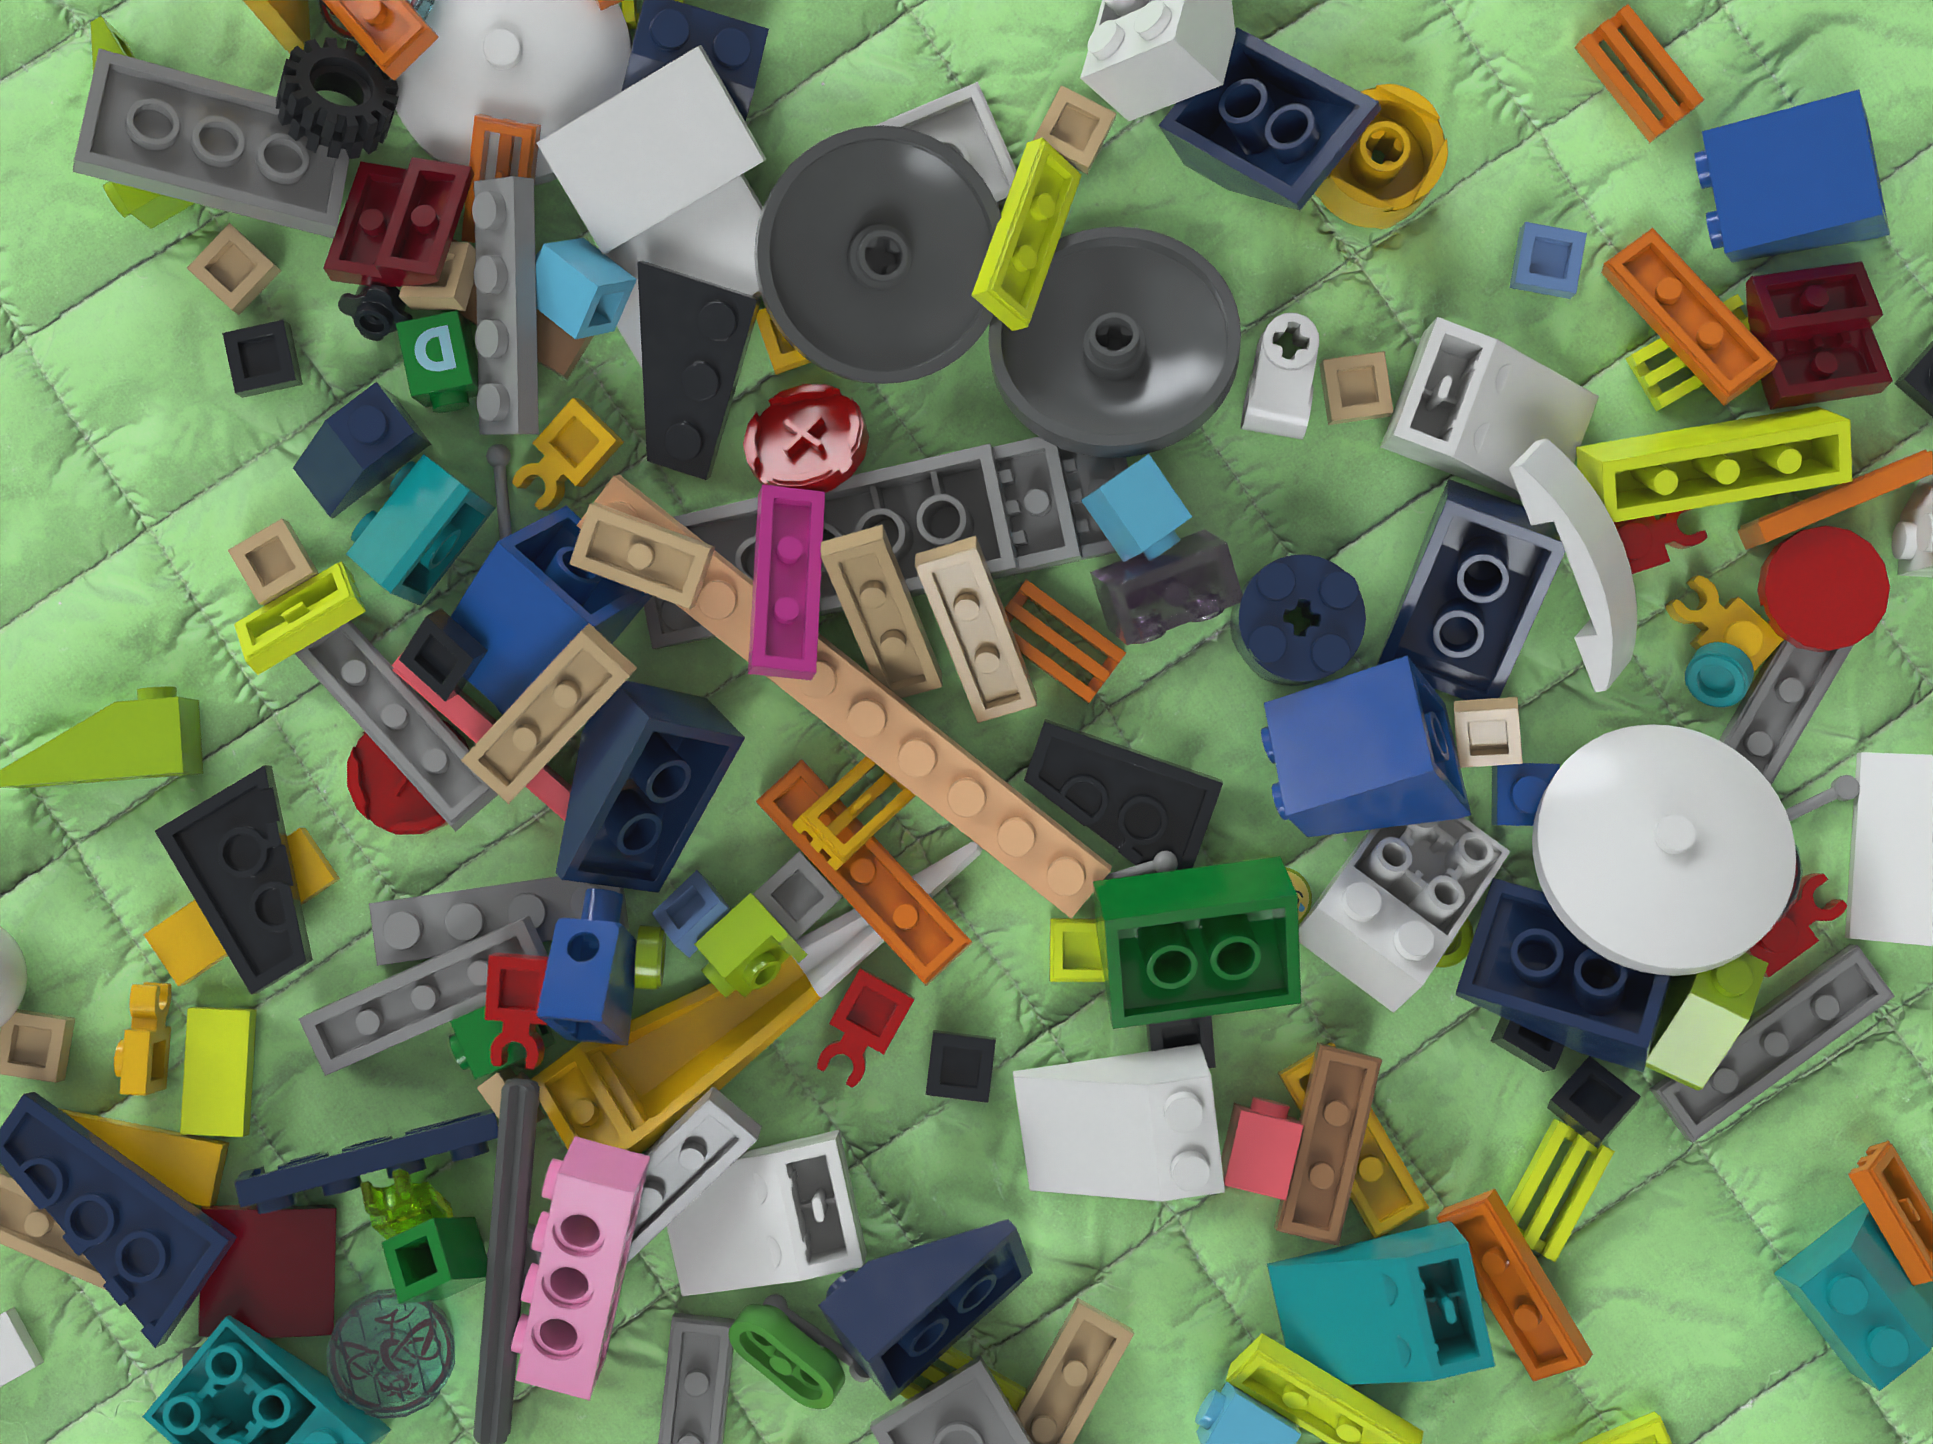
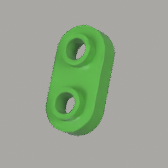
[728,1304,845,1409]

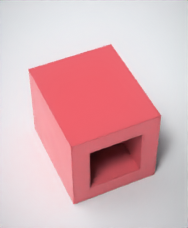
[1221,1097,1303,1200]

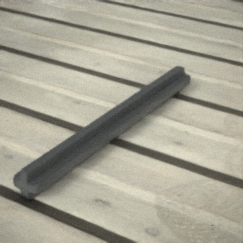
[473,1078,540,1444]

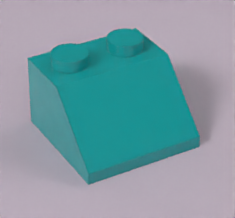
[346,454,495,605]
[1774,1203,1933,1391]

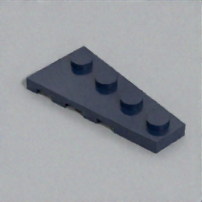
[0,1092,237,1348]
[234,1109,498,1214]

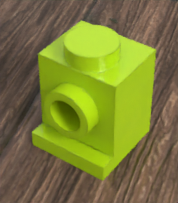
[694,893,808,998]

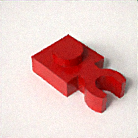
[1614,509,1708,575]
[1746,873,1848,977]
[484,952,549,1069]
[817,967,915,1088]

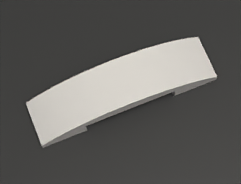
[1509,439,1637,692]

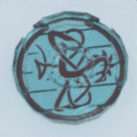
[326,1289,455,1419]

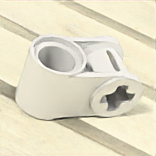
[1241,313,1319,440]

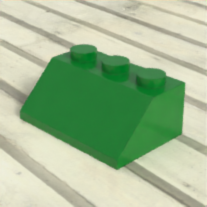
[1093,856,1301,1029]

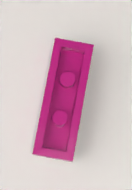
[748,484,825,680]

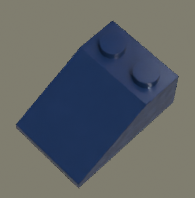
[621,0,769,122]
[1158,27,1382,211]
[1376,479,1565,700]
[555,680,745,893]
[1456,878,1672,1072]
[818,1219,1033,1401]

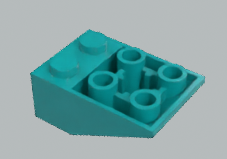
[1267,1221,1495,1385]
[142,1315,392,1444]

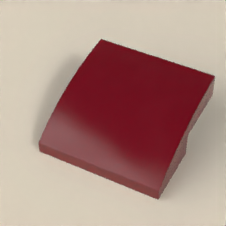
[323,157,474,287]
[1746,261,1893,410]
[198,1204,337,1338]

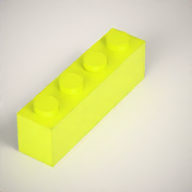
[1576,406,1852,522]

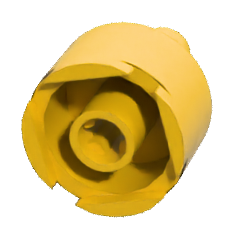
[1315,84,1448,229]

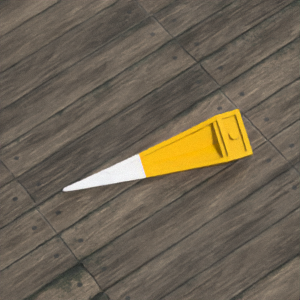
[531,842,983,1154]

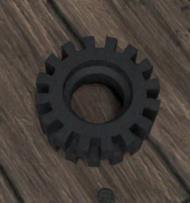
[276,37,399,159]

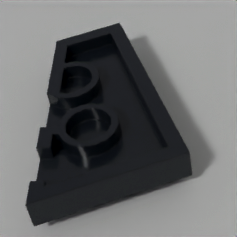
[637,261,761,480]
[1024,719,1223,873]
[155,765,313,995]

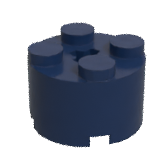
[1230,554,1366,686]

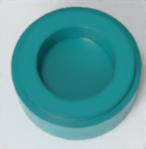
[1685,642,1754,707]

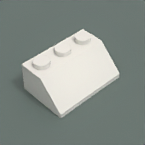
[1845,752,1933,946]

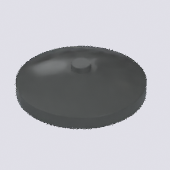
[754,125,1001,384]
[989,227,1241,458]

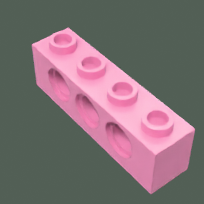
[511,1136,650,1401]

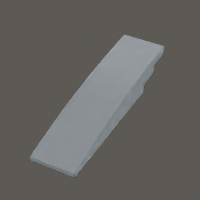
[644,436,1128,649]

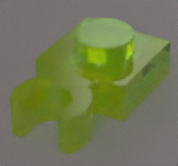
[360,1169,453,1240]

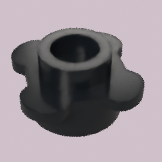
[338,285,413,341]

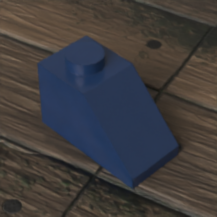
[293,382,431,518]

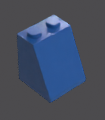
[1695,89,1890,263]
[450,506,653,715]
[1261,656,1471,837]

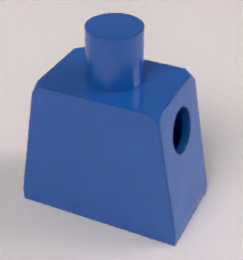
[537,888,637,1045]

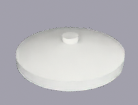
[390,0,633,186]
[1532,724,1796,976]

